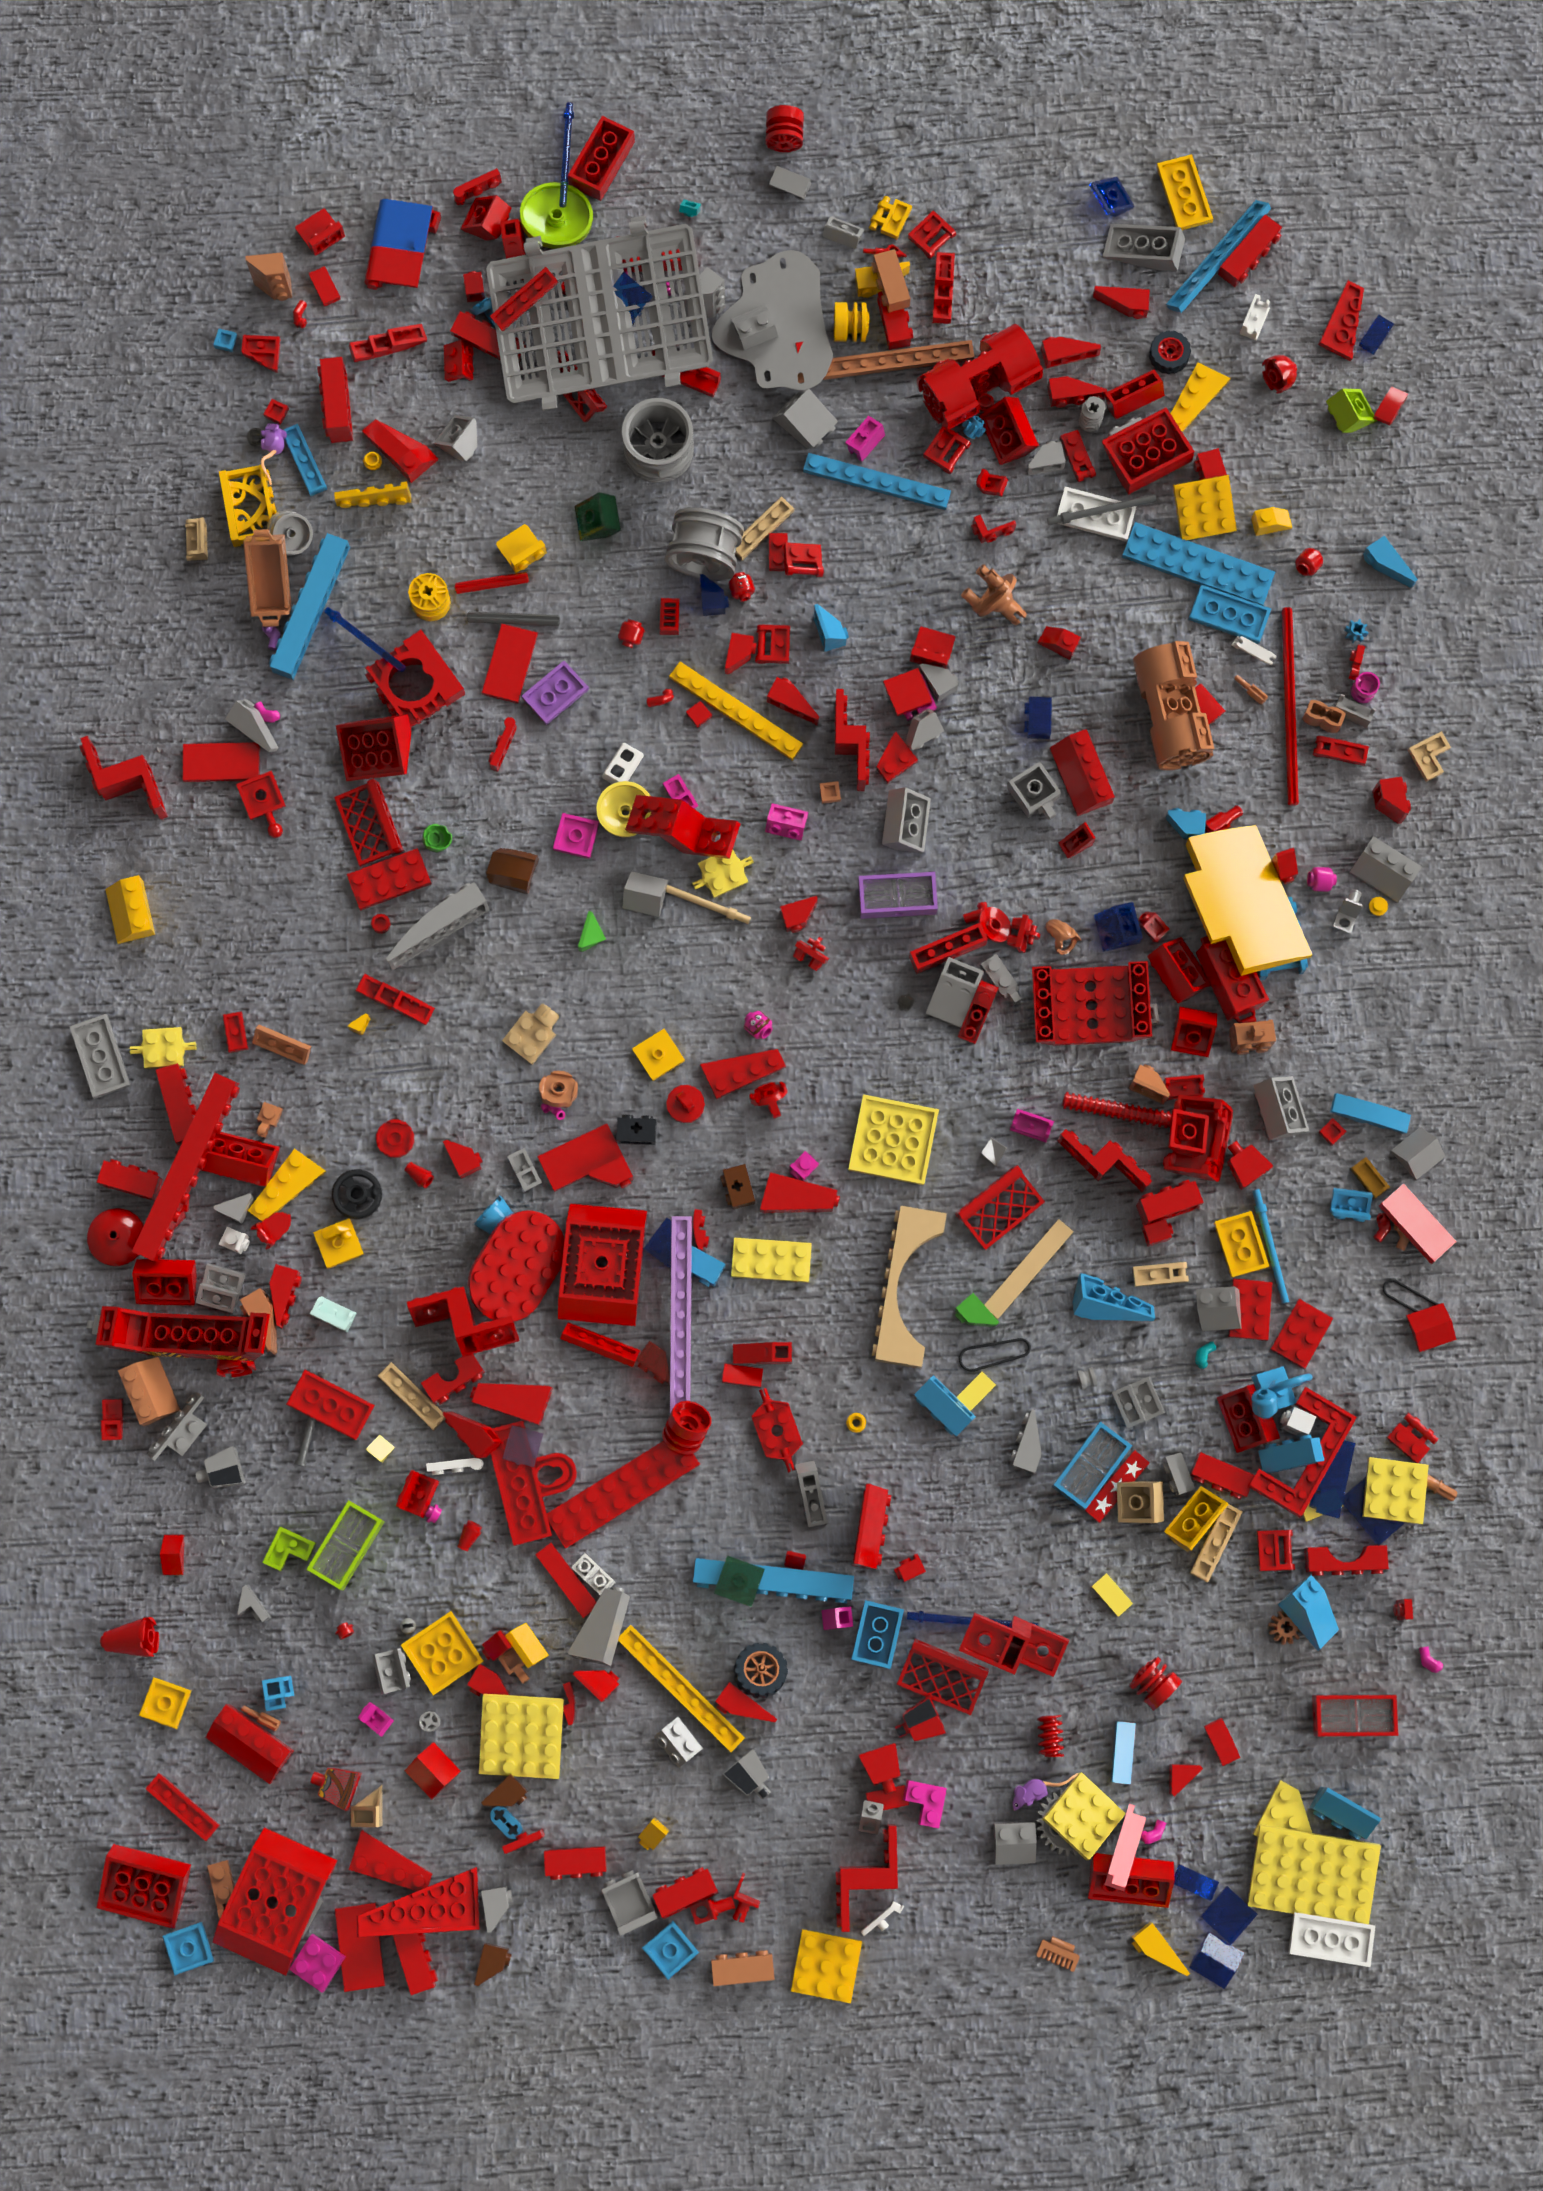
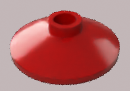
[979,907,1012,943]

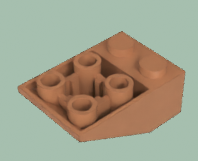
[240,1288,277,1355]

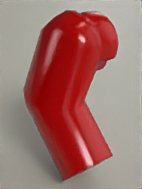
[293,300,307,328]
[647,689,674,707]
[963,902,987,923]
[1373,1213,1391,1243]

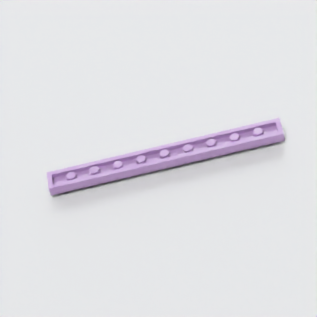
[670,1216,692,1413]

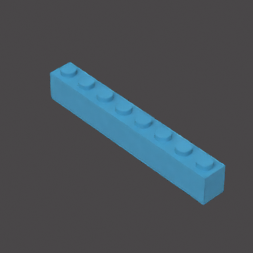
[269,533,350,680]
[693,1558,854,1604]

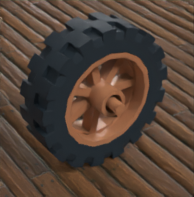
[733,1643,788,1698]

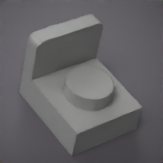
[858,1800,884,1835]

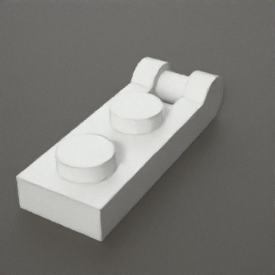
[426,1458,484,1475]

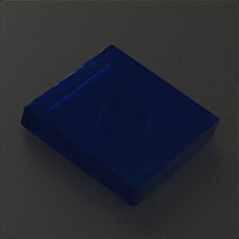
[1200,1886,1258,1945]

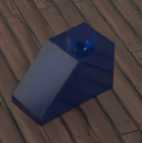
[700,574,729,616]

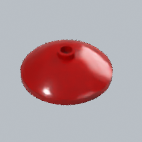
[87,1208,144,1266]

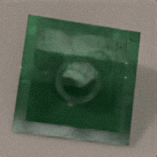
[574,492,621,541]

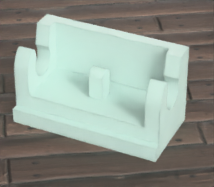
[310,1296,357,1332]

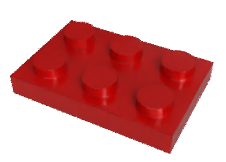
[1228,1278,1273,1341]
[1270,1299,1333,1369]

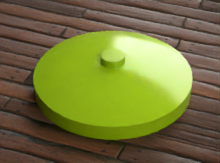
[520,182,593,249]

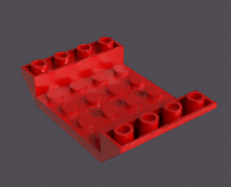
[1032,961,1152,1046]
[212,1827,338,1976]

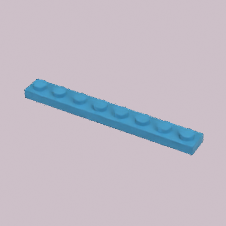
[1166,200,1271,313]
[803,453,951,510]

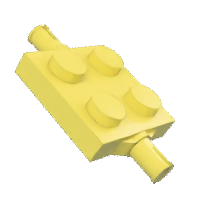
[692,850,754,898]
[130,1027,197,1069]

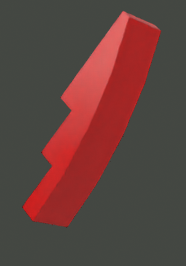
[932,252,955,324]
[349,324,427,362]
[355,973,435,1025]

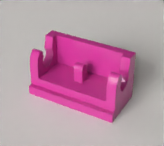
[845,415,885,462]
[1010,1109,1054,1143]

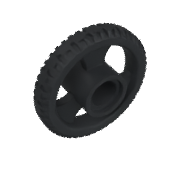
[331,1169,382,1220]

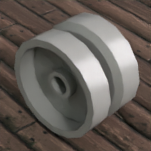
[267,510,313,555]

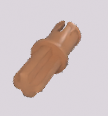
[1427,1475,1458,1501]

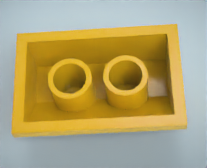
[105,875,155,944]
[1164,1486,1228,1552]

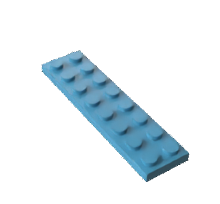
[1122,522,1275,605]

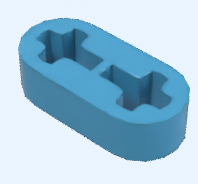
[490,1806,523,1839]

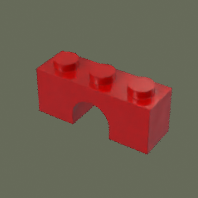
[421,1354,485,1405]

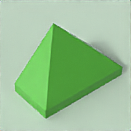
[578,911,606,952]

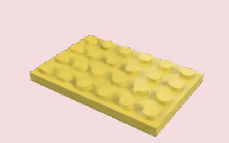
[1247,1824,1381,1924]

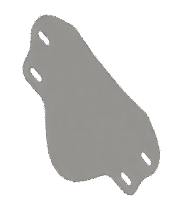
[712,250,833,390]

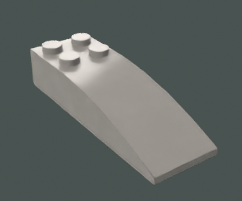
[386,882,490,971]

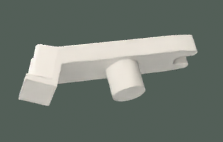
[1232,636,1276,665]
[861,1901,904,1936]

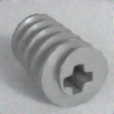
[1078,396,1105,432]

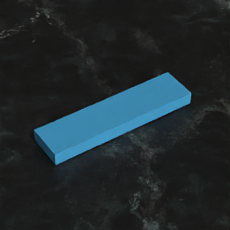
[283,424,327,497]

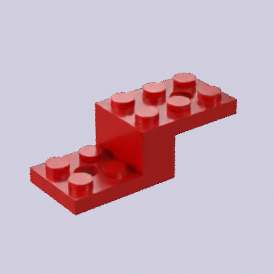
[835,689,870,791]
[1057,1129,1152,1192]

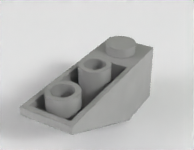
[1009,1409,1042,1474]

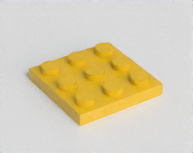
[1173,475,1237,540]
[401,1611,484,1696]
[791,1929,862,2003]

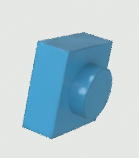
[213,328,237,352]

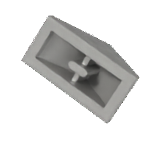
[213,1193,255,1224]

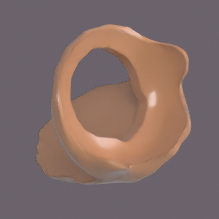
[1045,919,1082,955]

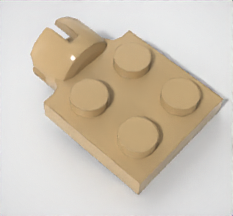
[502,1004,559,1065]

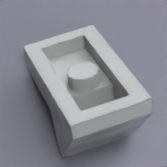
[237,1585,271,1622]

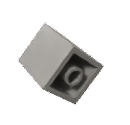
[772,388,838,449]

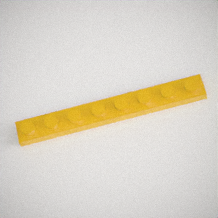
[669,661,803,761]
[618,1625,745,1752]

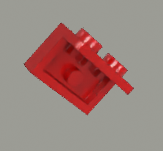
[444,340,474,382]
[396,1470,439,1518]

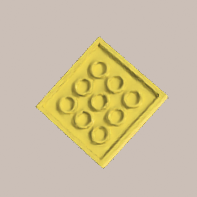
[848,1094,939,1185]
[479,1694,564,1779]

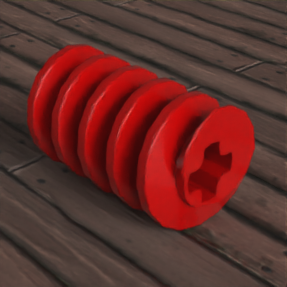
[1037,1715,1064,1757]

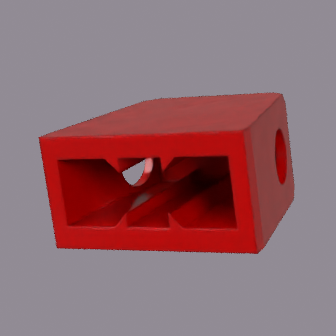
[1227,1141,1274,1190]
[859,1743,900,1795]

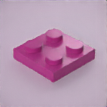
[553,813,599,859]
[289,1934,346,1993]

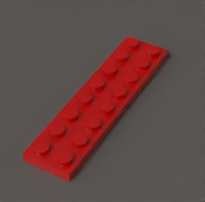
[547,1441,700,1549]

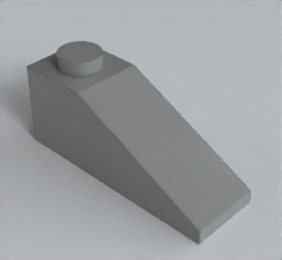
[225,699,278,752]
[795,1461,828,1527]

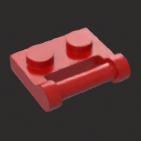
[908,210,956,259]
[923,426,971,474]
[783,542,824,577]
[755,624,790,664]
[1257,1530,1295,1571]

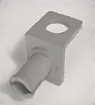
[1333,889,1363,934]

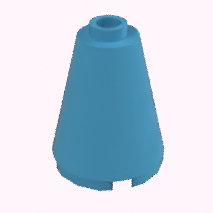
[474,1195,513,1235]

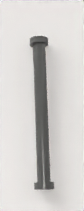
[294,1372,330,1467]

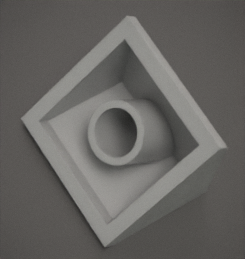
[622,871,668,917]
[1391,1127,1445,1181]

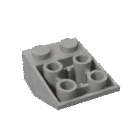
[926,957,984,1028]

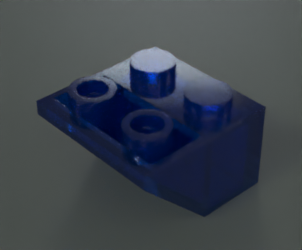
[1094,902,1143,952]

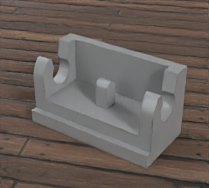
[769,166,811,200]
[1335,694,1376,728]

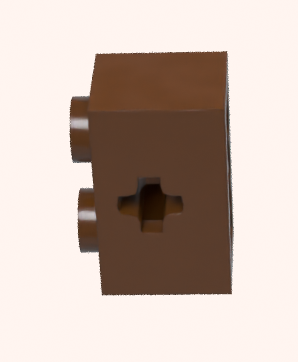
[720,1164,755,1210]

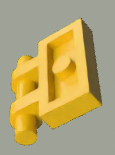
[869,196,912,240]

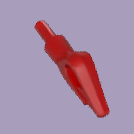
[863,244,907,258]

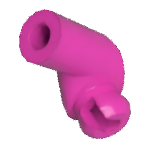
[254,702,280,723]
[541,1103,565,1120]
[1419,1646,1443,1673]

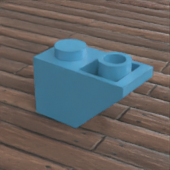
[1166,808,1206,839]

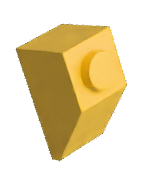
[1251,507,1292,536]
[638,1817,670,1850]

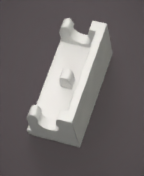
[1240,294,1270,341]

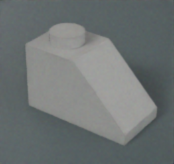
[1027,441,1066,476]
[919,663,959,702]
[481,1886,513,1933]

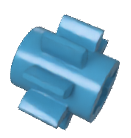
[962,416,986,439]
[1344,619,1369,644]

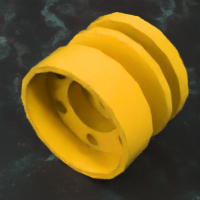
[834,302,869,342]
[408,573,451,621]

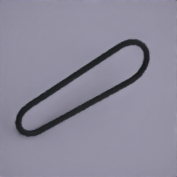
[959,1338,1031,1372]

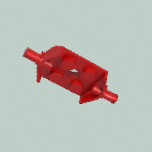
[751,1388,803,1473]

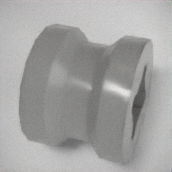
[1077,1367,1097,1390]
[419,1711,440,1732]

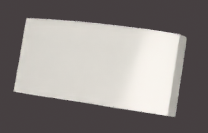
[571,1553,616,1596]

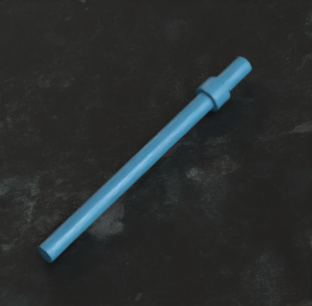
[1252,1189,1289,1304]

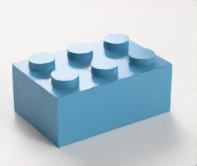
[851,1600,904,1669]

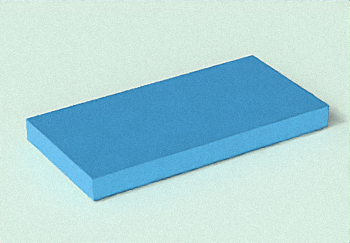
[1188,584,1272,644]

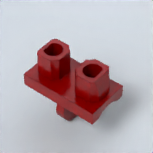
[1007,914,1040,953]
[793,937,830,971]

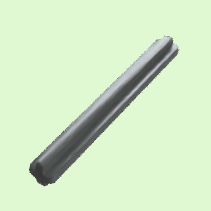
[467,611,560,626]

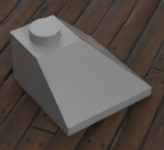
[434,415,477,461]

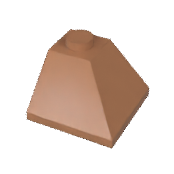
[1128,1064,1170,1105]

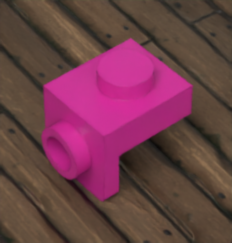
[358,1702,394,1737]

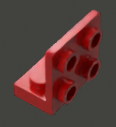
[295,208,345,256]
[910,626,956,669]

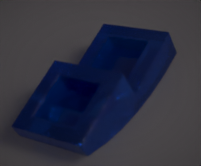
[1174,1864,1219,1901]

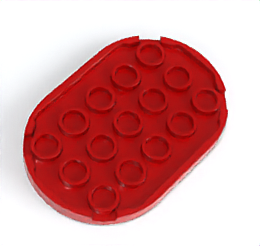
[468,1210,565,1322]

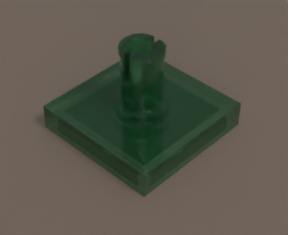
[714,1556,765,1607]

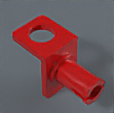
[732,1872,760,1923]
[690,1896,735,1925]

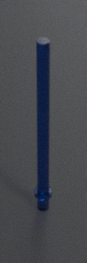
[559,102,574,208]
[324,607,406,672]
[907,1611,1038,1627]

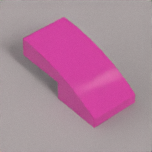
[662,774,698,808]

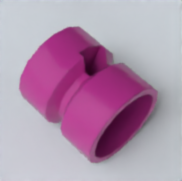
[1351,672,1380,703]

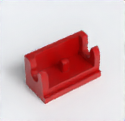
[1163,1074,1205,1101]

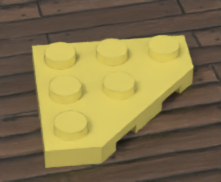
[1253,1780,1312,1837]

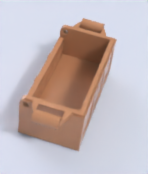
[243,529,292,627]

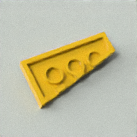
[1170,363,1231,432]
[248,1148,326,1221]

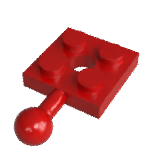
[236,770,286,838]

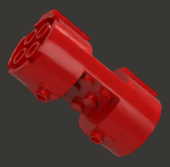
[917,324,1043,431]

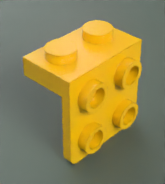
[496,524,547,573]

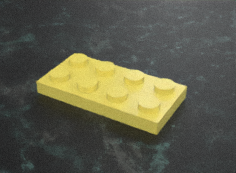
[731,1238,812,1283]

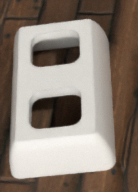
[602,743,644,784]

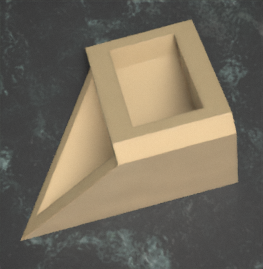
[351,1785,382,1827]

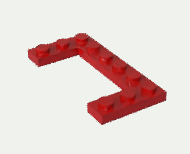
[1248,1387,1357,1518]

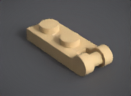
[1132,1262,1189,1287]

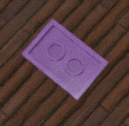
[522,661,589,725]

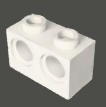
[1280,1407,1316,1437]

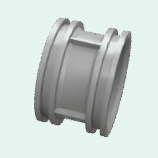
[622,398,694,483]
[665,508,744,581]

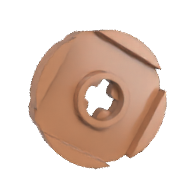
[539,1071,578,1107]

